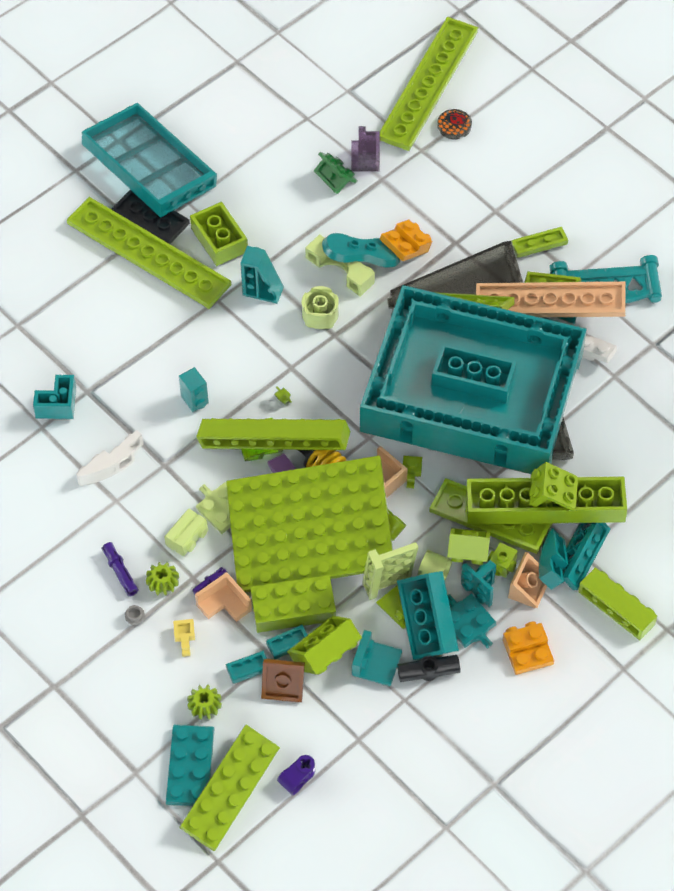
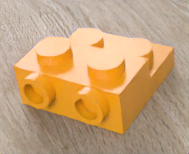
[380,219,433,261]
[502,621,554,675]

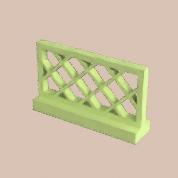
[362,542,418,600]

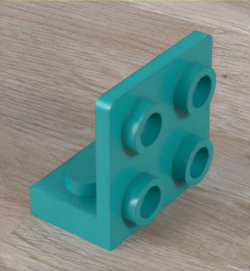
[352,630,402,686]

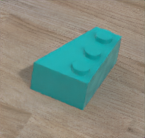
[241,246,284,304]

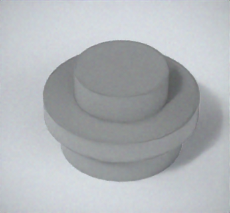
[125,605,145,625]

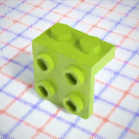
[529,462,578,510]

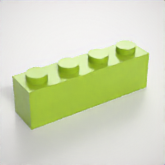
[578,567,657,640]

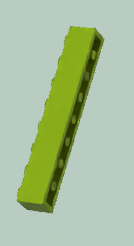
[196,418,351,450]

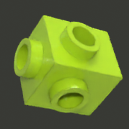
[487,542,518,578]

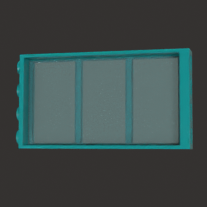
[82,103,217,217]

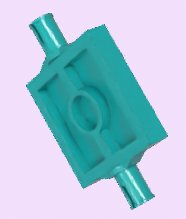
[448,593,497,649]

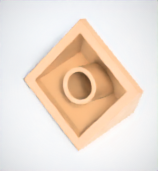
[508,552,547,608]

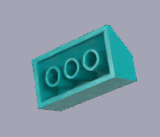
[397,571,459,660]

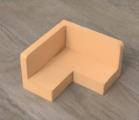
[377,446,408,498]
[195,572,252,622]

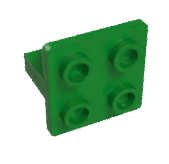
[313,152,358,194]

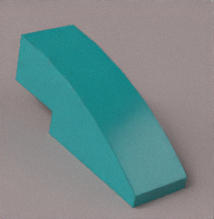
[539,528,568,590]

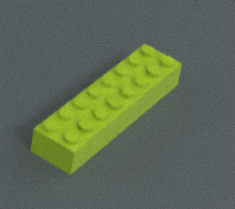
[466,476,627,524]

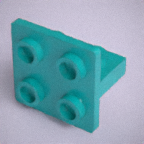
[461,560,496,607]

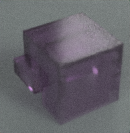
[351,126,380,171]

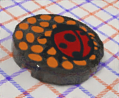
[437,109,472,140]

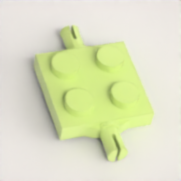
[196,482,231,534]

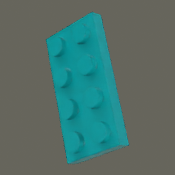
[166,725,215,806]

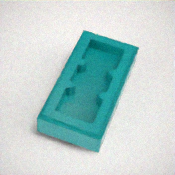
[266,625,308,660]
[226,650,267,684]

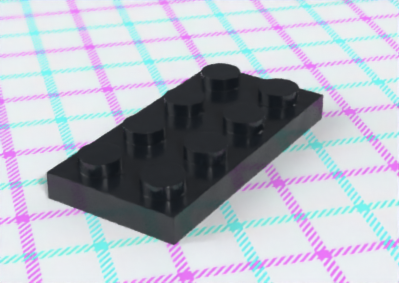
[111,189,190,244]

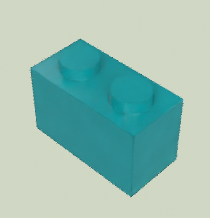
[179,367,209,412]

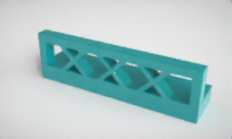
[562,523,611,590]

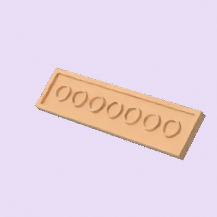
[476,282,625,317]

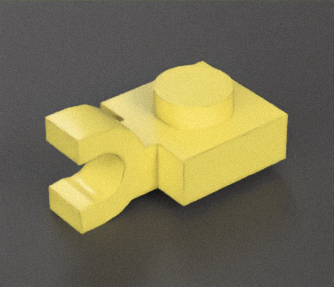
[173,619,195,657]

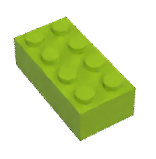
[250,575,336,633]

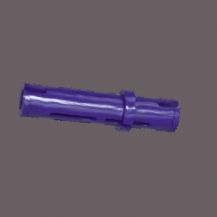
[101,542,139,597]

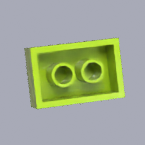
[190,201,248,266]
[447,528,490,565]
[287,616,362,675]

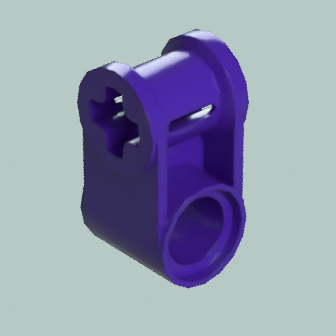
[277,755,315,795]

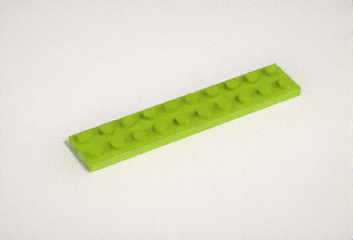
[377,17,478,151]
[67,197,232,309]

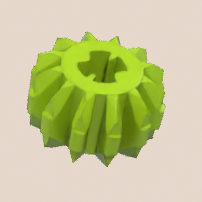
[146,562,179,596]
[187,684,222,720]

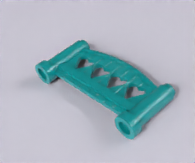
[549,255,662,304]

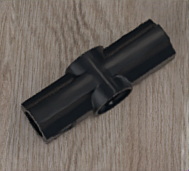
[397,655,461,682]

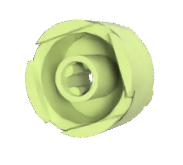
[302,286,339,329]
[417,550,453,580]

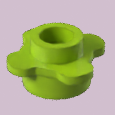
[274,387,292,405]

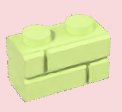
[164,509,208,556]

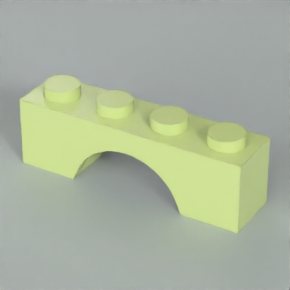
[305,234,375,297]

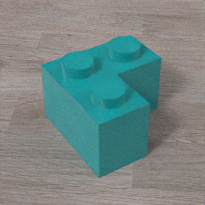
[33,375,76,419]

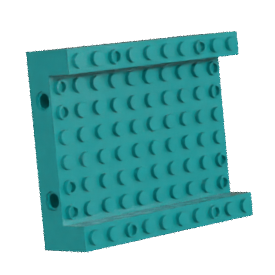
[360,285,587,474]

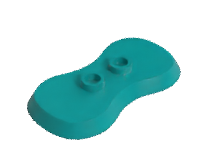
[322,233,400,268]

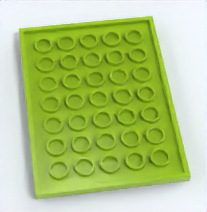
[226,455,393,593]

